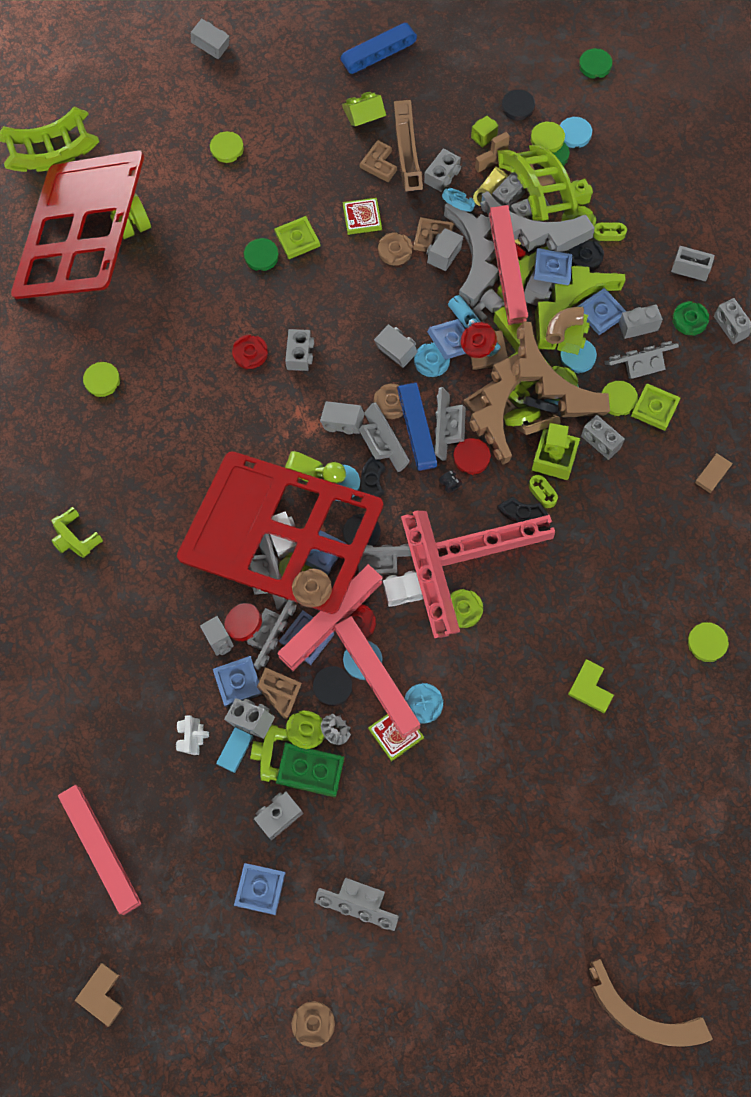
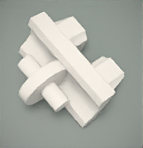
[176,715,209,755]

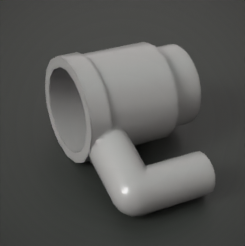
[473,289,505,322]

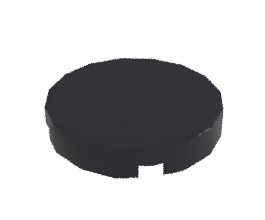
[502,90,535,120]
[569,240,604,271]
[523,396,559,413]
[343,514,381,547]
[313,666,352,706]

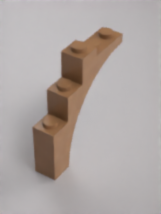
[512,322,610,417]
[469,354,521,464]

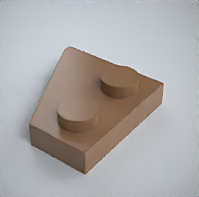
[257,667,302,720]

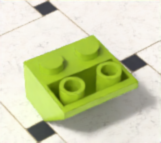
[342,92,386,126]

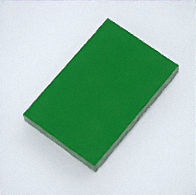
[276,743,344,797]

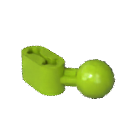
[285,451,346,485]

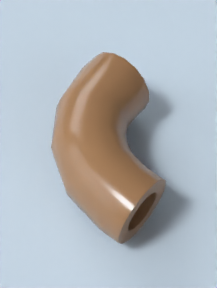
[546,307,584,344]

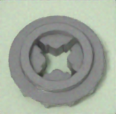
[321,714,351,745]

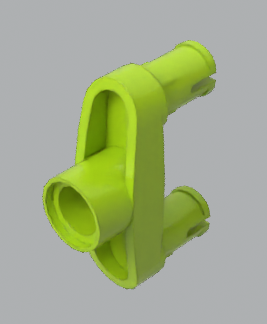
[51,507,103,558]
[250,725,290,782]

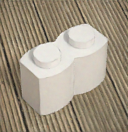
[383,571,423,607]

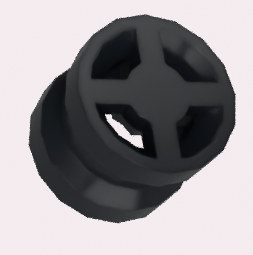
[439,470,462,493]

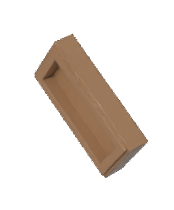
[695,453,733,493]

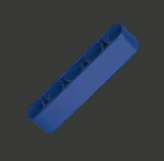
[340,23,417,74]
[398,382,437,471]

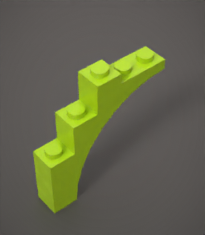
[494,246,549,352]
[535,266,625,349]

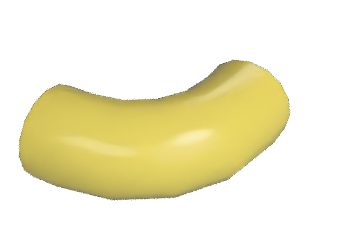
[473,167,508,206]

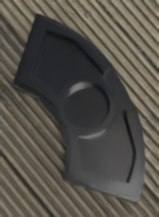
[361,455,386,498]
[497,496,548,523]

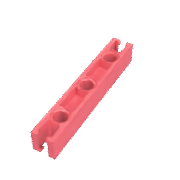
[489,205,528,325]
[401,510,460,638]
[436,515,555,566]
[277,564,383,671]
[335,616,421,739]
[58,785,142,915]

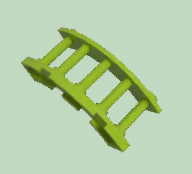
[0,107,99,172]
[498,145,578,221]

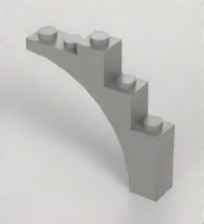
[480,191,595,253]
[444,203,499,309]

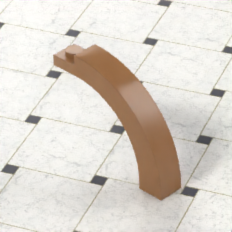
[394,100,423,191]
[589,959,713,1047]

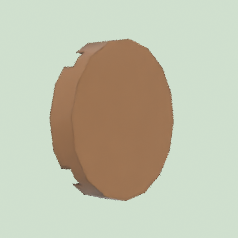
[378,232,412,265]
[373,384,403,419]
[292,568,332,608]
[291,1001,335,1048]

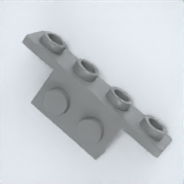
[604,341,679,379]
[434,387,466,461]
[359,402,410,472]
[249,534,287,610]
[339,544,412,575]
[247,600,297,671]
[315,878,399,931]

